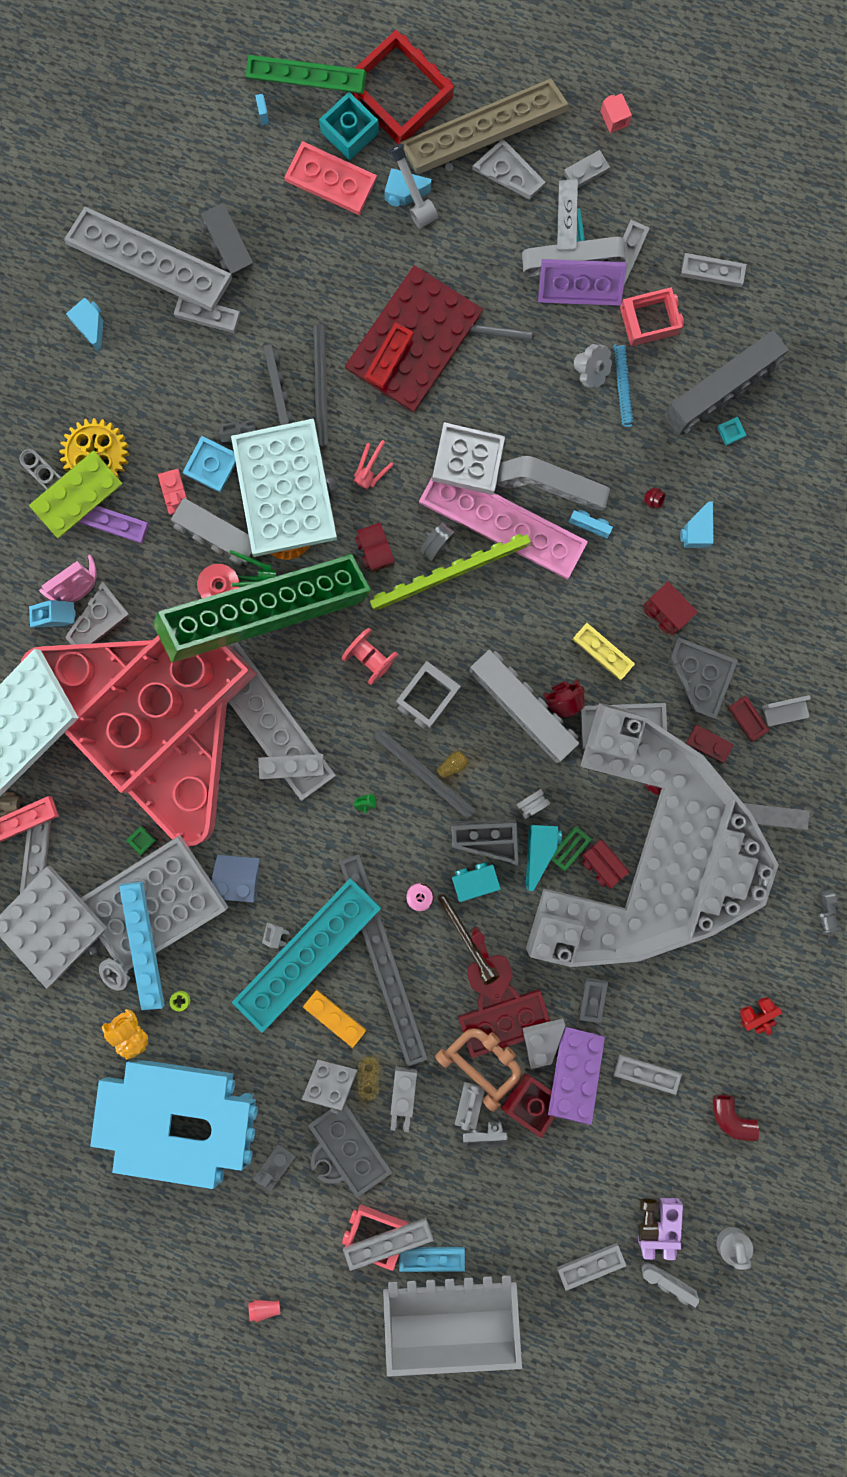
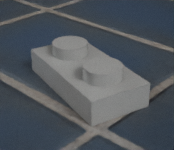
[564,150,610,188]

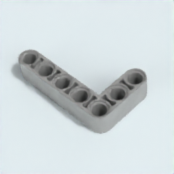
[496,456,610,511]

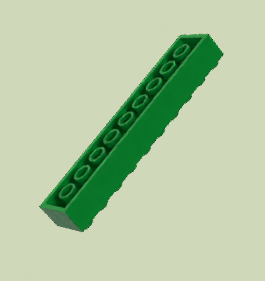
[153,554,371,663]

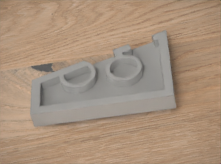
[472,139,545,200]
[65,582,130,645]

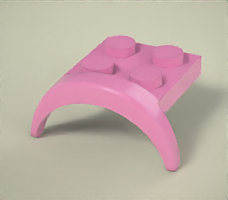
[39,555,97,602]

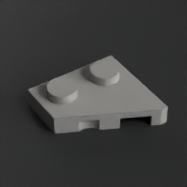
[522,1019,565,1069]

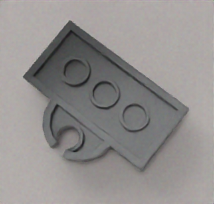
[308,1102,393,1198]

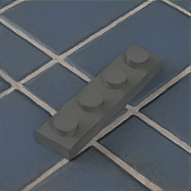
[263,344,293,425]

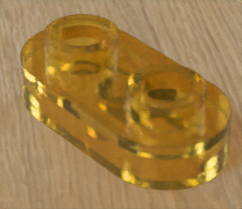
[357,1055,380,1101]

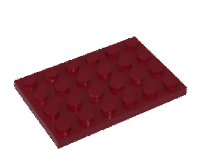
[345,265,483,413]

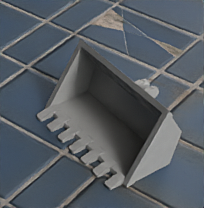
[383,1276,522,1377]

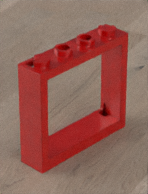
[346,30,454,145]

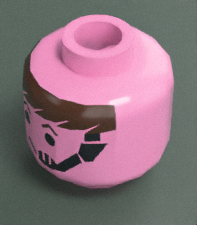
[406,883,434,911]

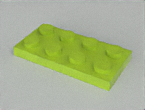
[29,450,123,539]

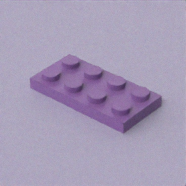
[538,259,627,306]
[548,1027,605,1125]

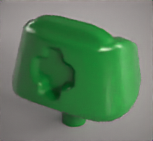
[354,794,377,814]

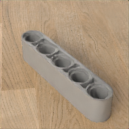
[522,237,626,277]

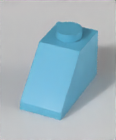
[385,168,431,206]
[66,298,103,351]
[680,502,713,548]
[29,600,76,628]

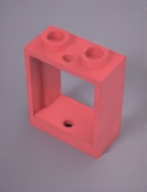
[620,287,684,346]
[342,1204,408,1271]

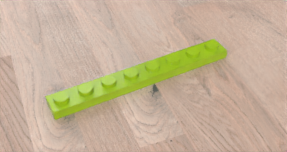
[370,534,531,611]

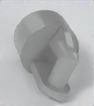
[716,1227,753,1270]

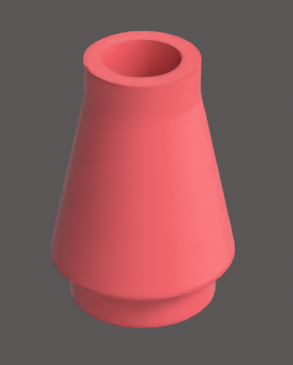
[248,1300,280,1323]

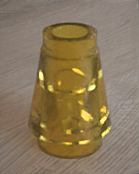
[436,750,469,779]

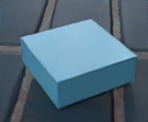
[255,94,270,125]

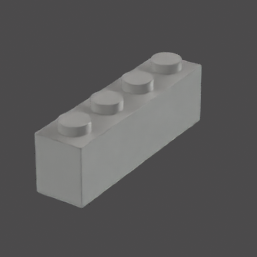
[171,497,252,565]

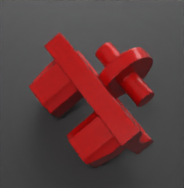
[739,997,783,1036]

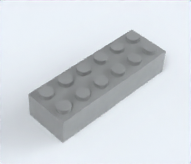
[469,650,579,763]

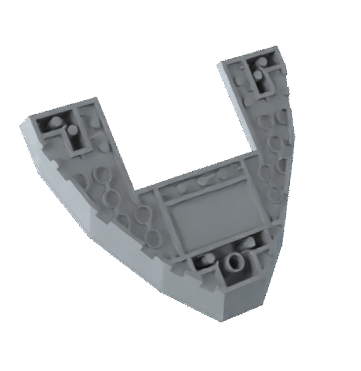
[526,703,779,967]

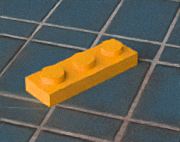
[303,989,366,1048]

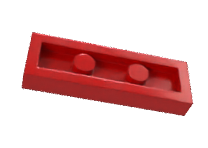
[365,322,414,389]

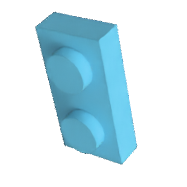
[569,510,613,539]

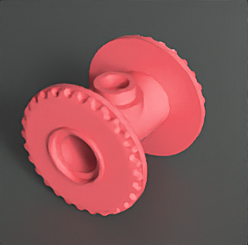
[342,628,398,685]

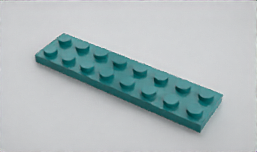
[232,878,382,1033]

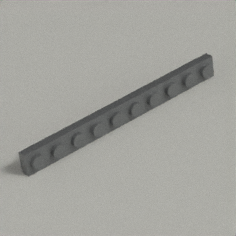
[339,854,428,1067]

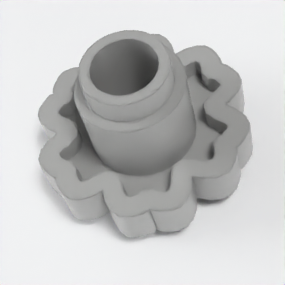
[574,344,612,388]

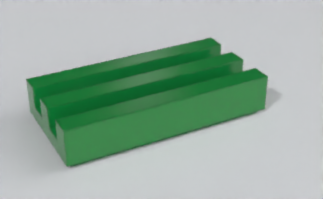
[551,826,592,872]

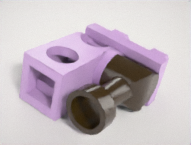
[638,1198,683,1260]

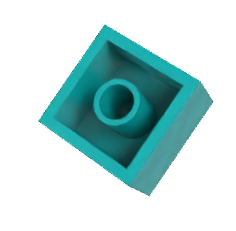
[319,92,379,161]

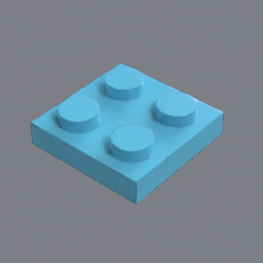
[182,436,236,493]

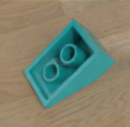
[525,825,562,891]

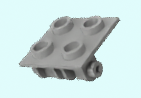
[302,1060,357,1114]

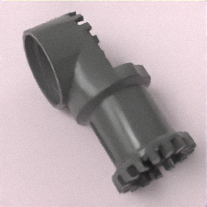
[817,889,842,935]

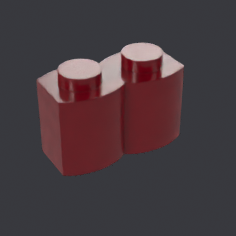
[355,523,395,573]

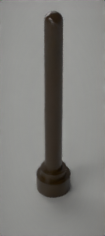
[438,894,500,985]

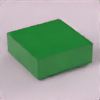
[126,825,157,856]

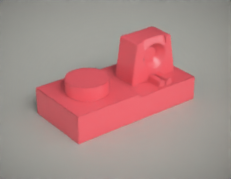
[158,469,187,516]

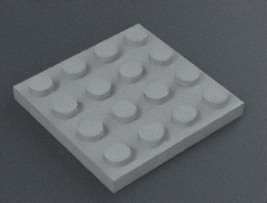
[0,866,108,989]

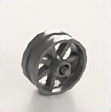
[419,523,455,562]

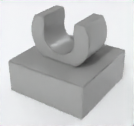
[262,922,289,949]

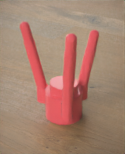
[353,440,393,490]

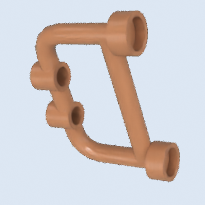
[435,1029,521,1112]

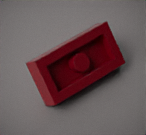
[685,725,734,764]

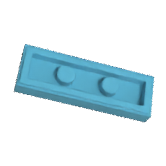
[399,1247,465,1272]

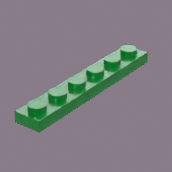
[245,55,367,94]

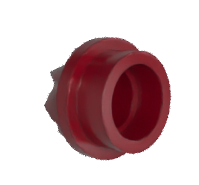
[644,488,666,509]

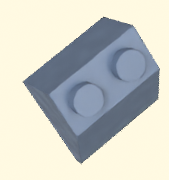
[212,855,260,902]

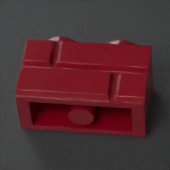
[580,839,630,889]

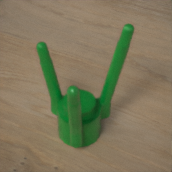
[230,550,276,587]

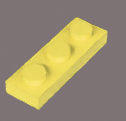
[572,623,635,680]

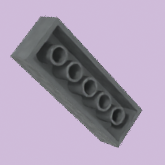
[664,330,789,436]

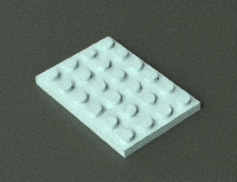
[231,419,337,557]
[0,649,78,796]

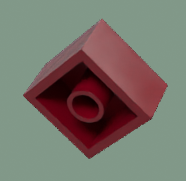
[642,581,698,636]
[501,1072,555,1138]

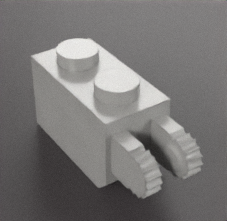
[390,1066,417,1132]

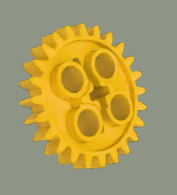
[59,418,129,479]

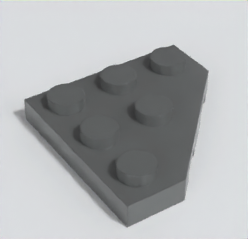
[670,637,738,720]

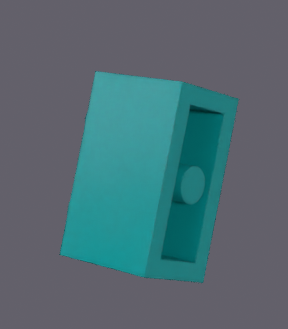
[452,862,501,902]

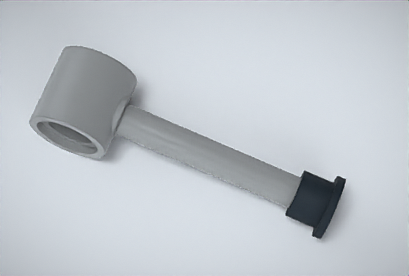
[388,144,438,229]

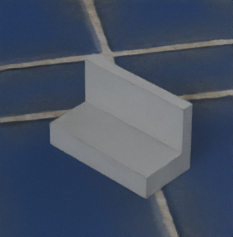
[762,695,810,727]

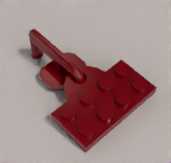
[458,926,550,1058]

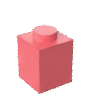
[600,93,632,133]

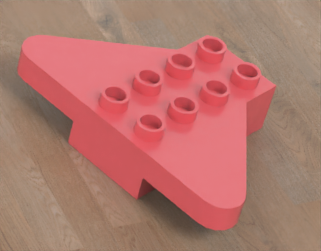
[21,636,257,846]

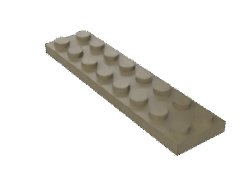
[401,79,569,175]

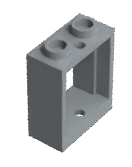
[396,661,461,729]

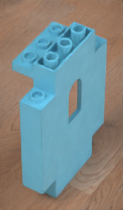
[90,1059,258,1189]

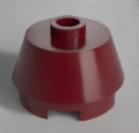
[543,679,585,718]

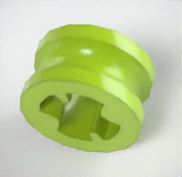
[169,991,190,1011]

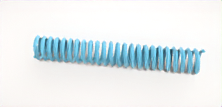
[613,344,633,427]

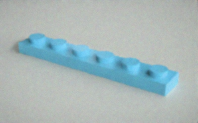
[119,881,165,1010]

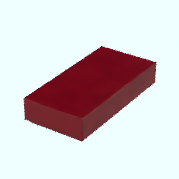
[727,695,770,742]

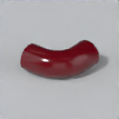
[713,1095,759,1141]

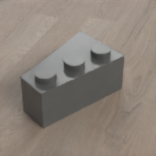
[199,203,253,275]
[451,819,518,865]

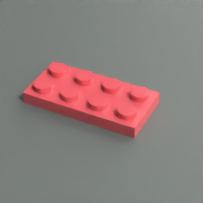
[284,141,377,215]

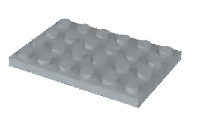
[80,835,229,970]

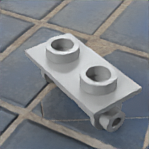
[455,1082,485,1131]

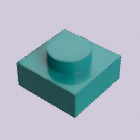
[717,417,747,446]

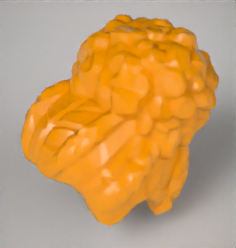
[102,1009,148,1060]

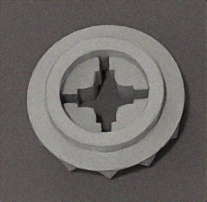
[99,958,130,991]

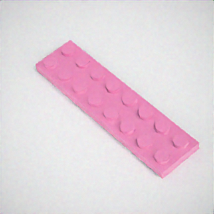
[419,478,588,580]

